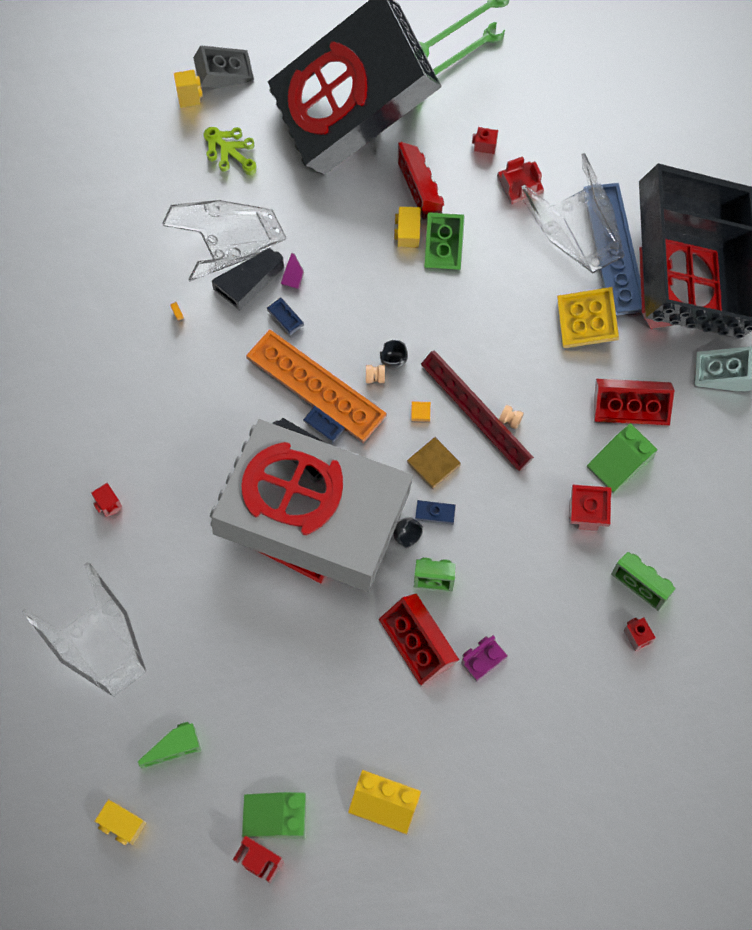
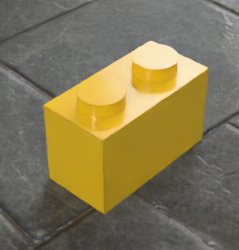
[173,69,203,108]
[394,206,421,248]
[95,799,146,846]

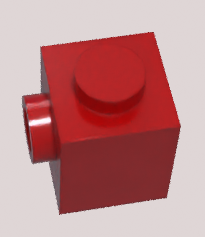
[471,127,499,155]
[91,482,122,517]
[623,617,656,651]

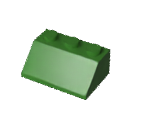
[611,552,676,611]

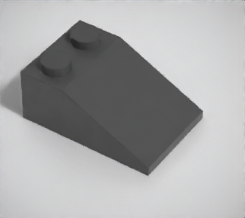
[193,45,254,88]

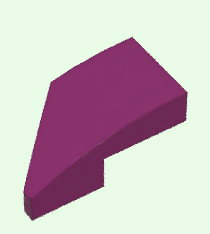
[281,253,304,289]

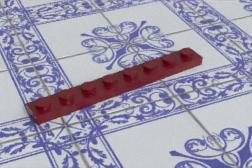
[421,350,534,472]

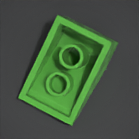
[424,213,465,270]
[586,423,658,493]
[242,792,307,839]

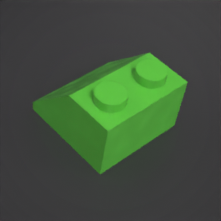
[414,557,456,591]

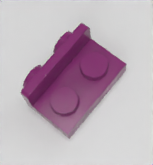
[461,635,508,682]

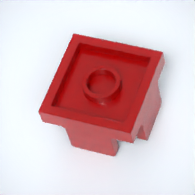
[497,156,544,204]
[569,484,612,531]
[233,835,284,883]

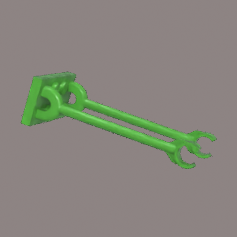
[416,0,510,107]

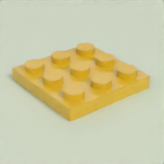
[557,287,619,348]

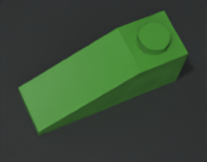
[138,722,201,769]

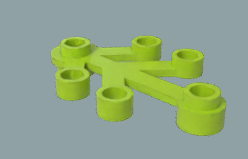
[203,127,257,175]

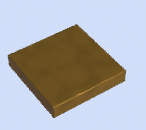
[407,437,461,489]

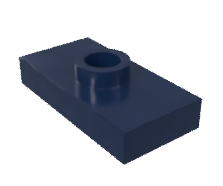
[267,298,304,336]
[303,406,345,443]
[415,500,456,525]

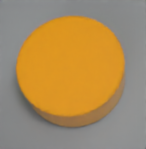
[170,302,184,321]

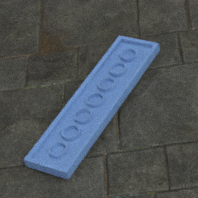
[583,183,642,315]

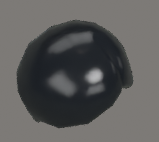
[380,340,408,369]
[393,517,423,548]

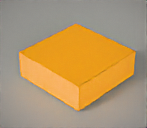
[411,401,431,422]

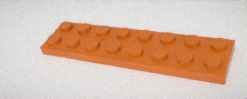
[246,329,387,443]

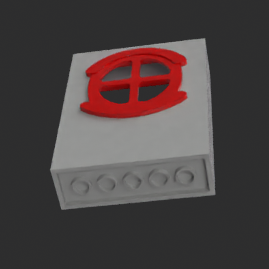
[210,419,413,592]

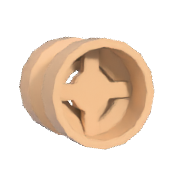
[366,365,385,383]
[499,405,524,430]

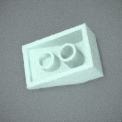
[695,346,752,391]

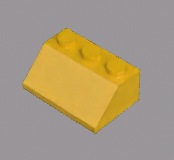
[348,770,421,835]

